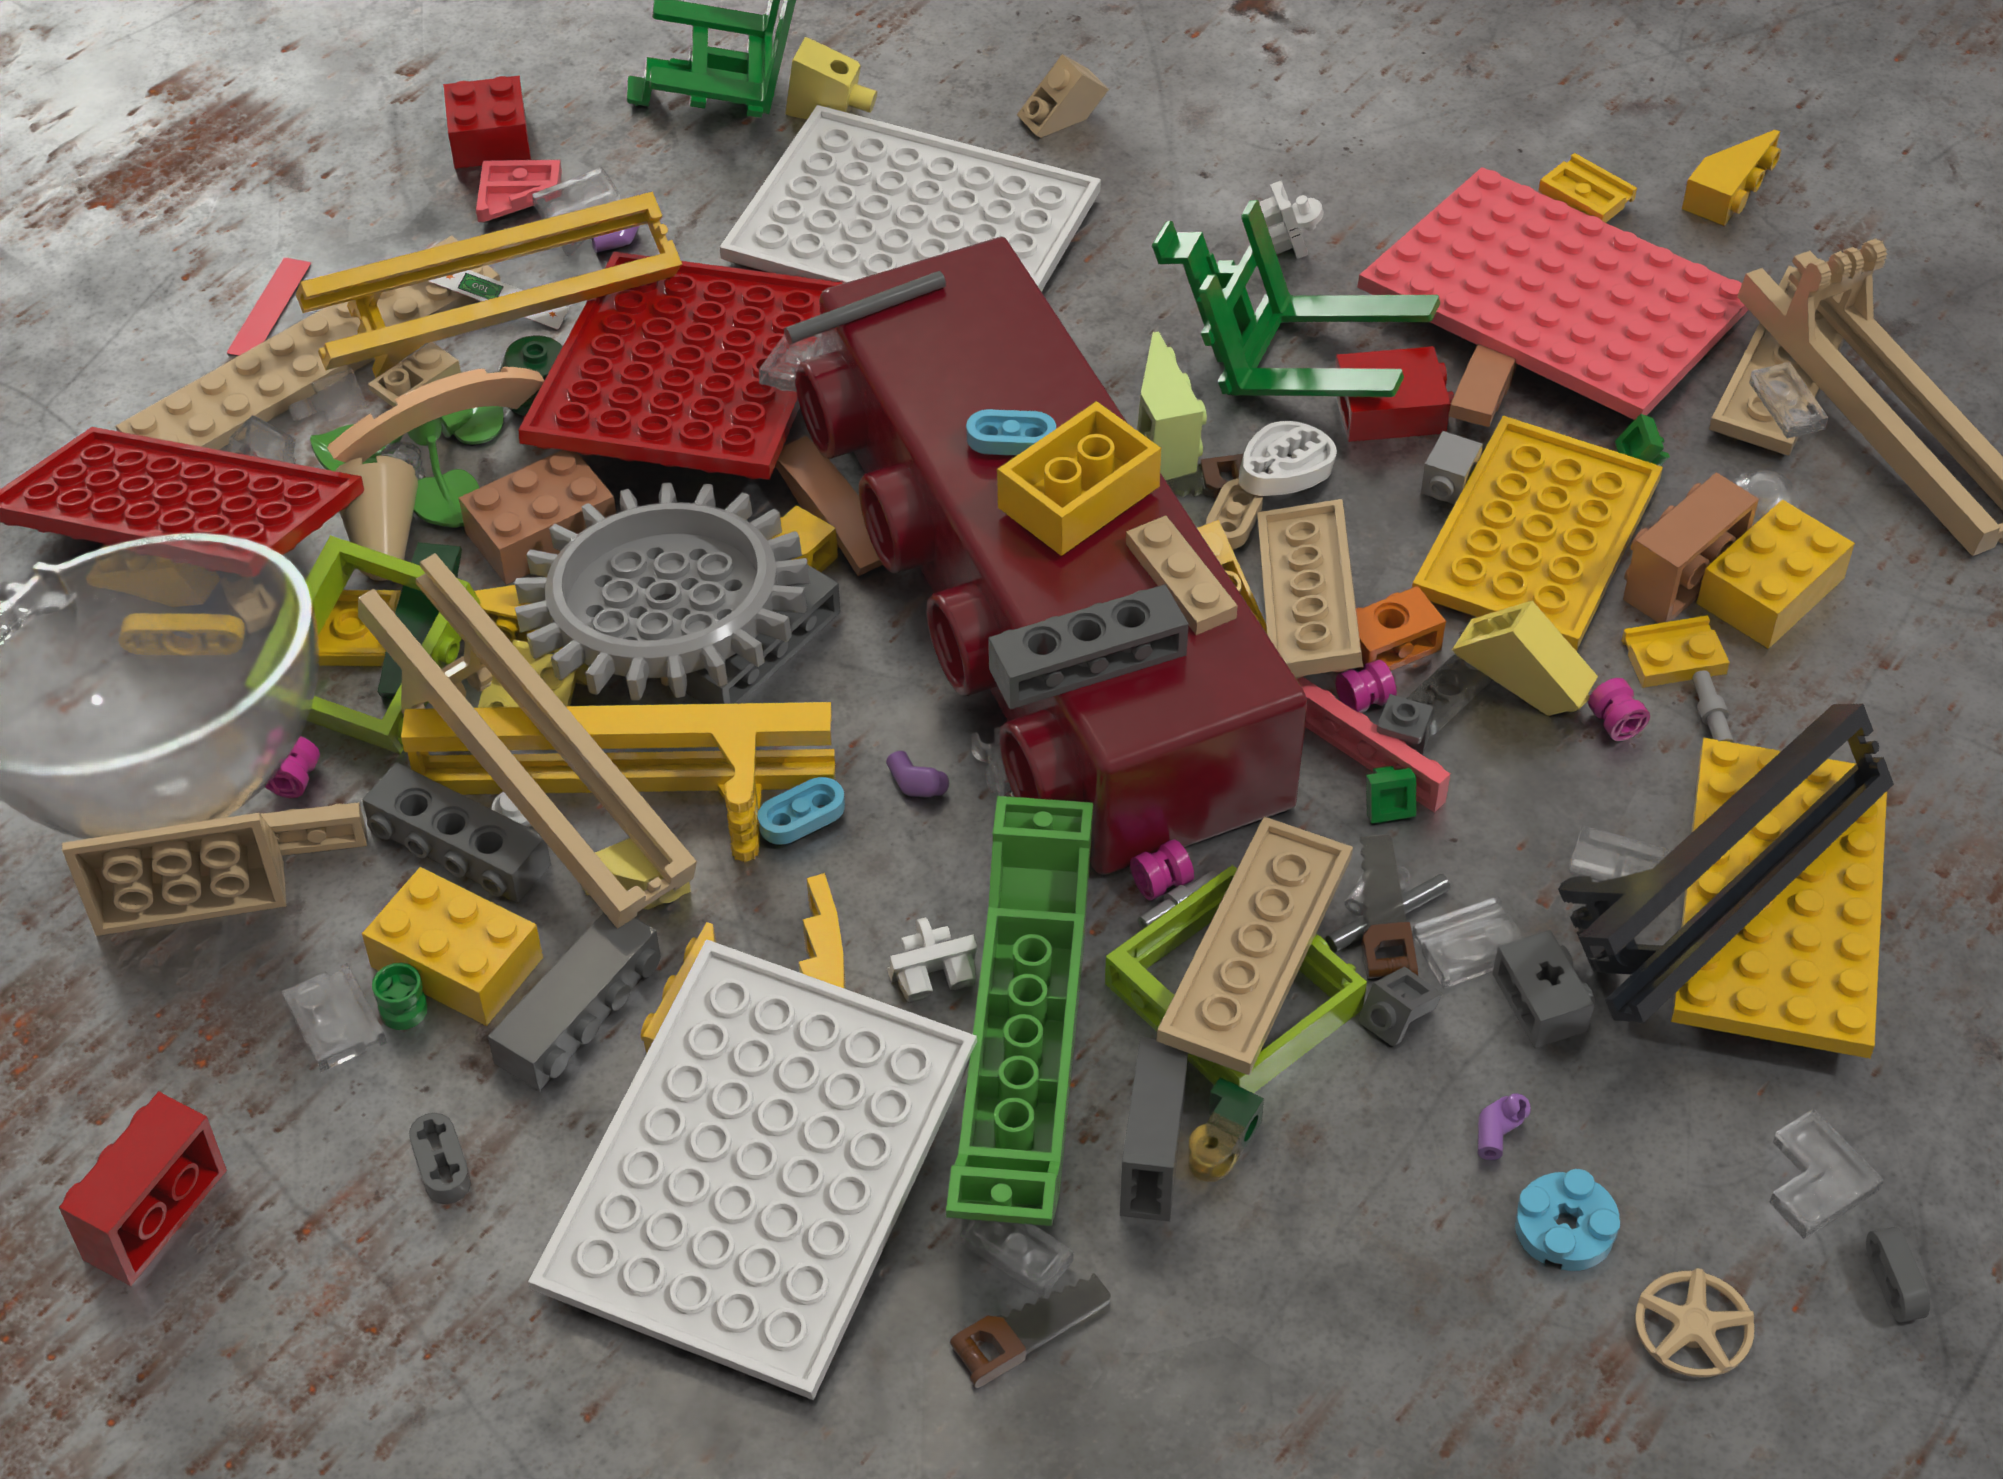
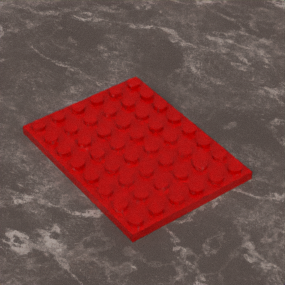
[518,252,843,479]

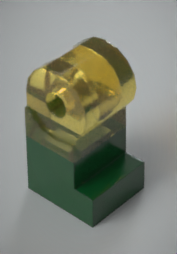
[1188,1077,1264,1182]

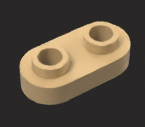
[1206,478,1263,549]

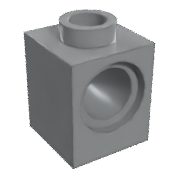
[1421,431,1483,504]

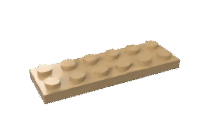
[1709,266,1845,456]
[1257,499,1363,679]
[1156,816,1353,1075]

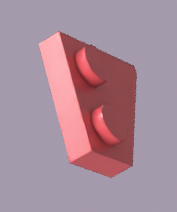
[476,160,562,222]

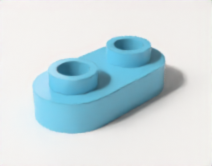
[966,409,1056,455]
[758,777,845,844]

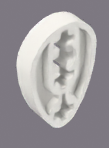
[1239,421,1337,496]

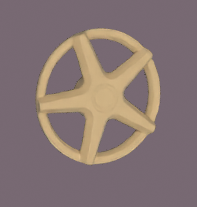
[1635,1268,1754,1377]

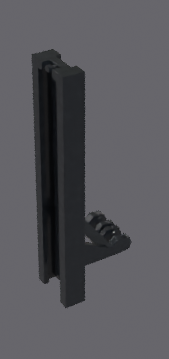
[1558,704,1894,1023]

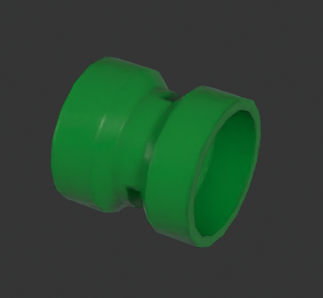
[372,963,428,1030]

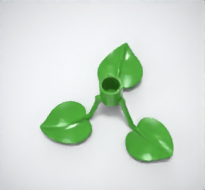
[310,406,504,528]

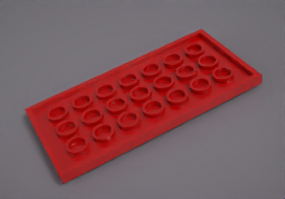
[0,427,364,575]

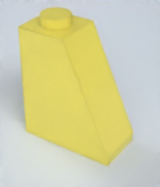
[1452,600,1598,716]

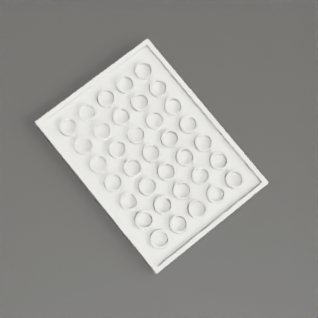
[720,105,1101,292]
[528,939,977,1400]

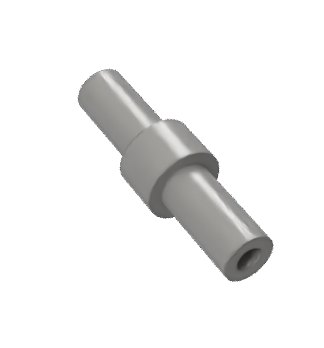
[1692,670,1734,743]
[1138,870,1218,929]

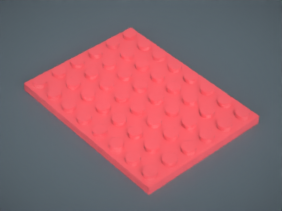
[1357,167,1749,420]

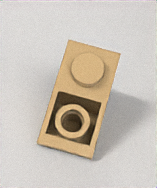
[1017,54,1109,138]
[368,342,461,407]

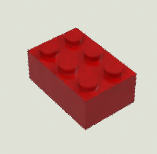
[59,1091,227,1286]

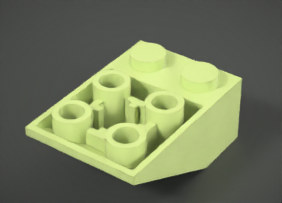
[1137,331,1207,481]

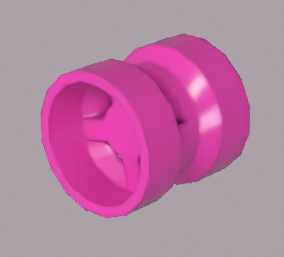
[1335,660,1397,713]
[1588,678,1650,741]
[260,734,320,798]
[1130,839,1194,900]

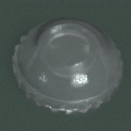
[1734,469,1801,526]

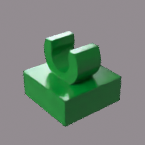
[1615,414,1670,466]
[1366,766,1416,823]

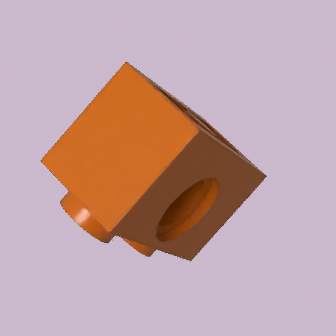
[1356,586,1446,671]

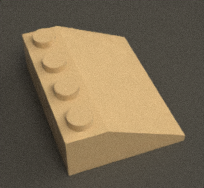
[62,813,286,936]

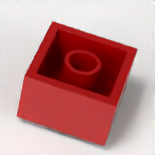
[443,75,531,169]

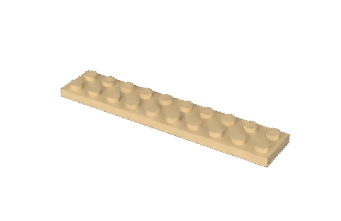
[116,236,500,450]

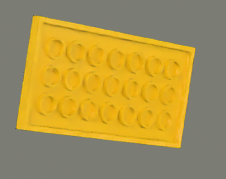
[1671,738,1887,1059]

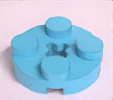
[1515,1169,1620,1271]

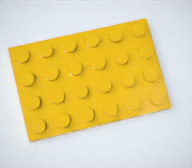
[1412,416,1663,651]

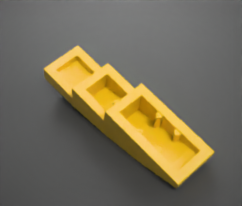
[799,873,846,989]

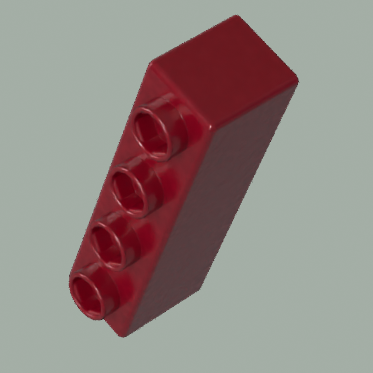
[795,236,1307,875]

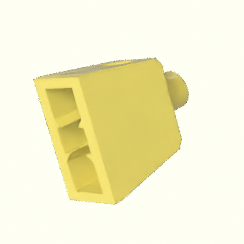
[785,37,877,119]

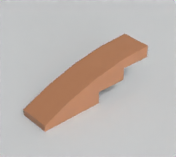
[1449,344,1518,427]
[775,436,883,576]

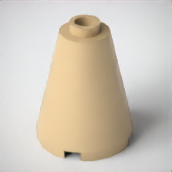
[335,456,418,581]

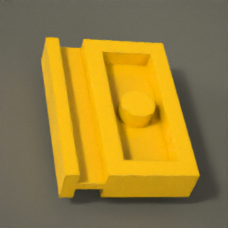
[1538,153,1637,223]
[1621,615,1730,688]

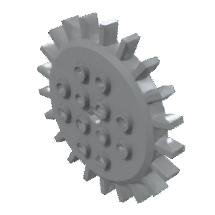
[515,483,810,700]

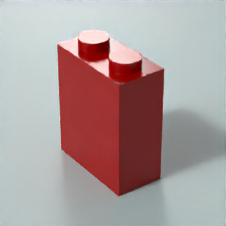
[1335,346,1454,442]

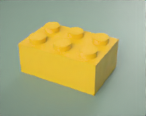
[997,401,1161,556]
[1697,499,1855,649]
[362,867,543,1026]

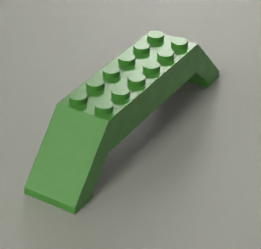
[946,796,1093,1226]

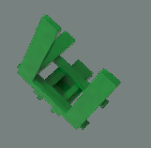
[627,0,796,118]
[1152,200,1441,397]

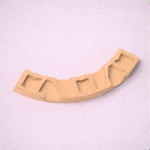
[327,367,545,463]

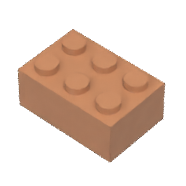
[459,450,616,585]
[1623,472,1759,623]

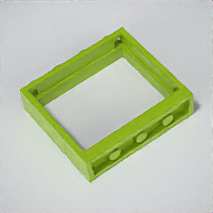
[247,535,481,754]
[1105,864,1367,1093]

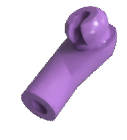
[591,226,639,253]
[886,751,949,797]
[1478,1093,1531,1160]

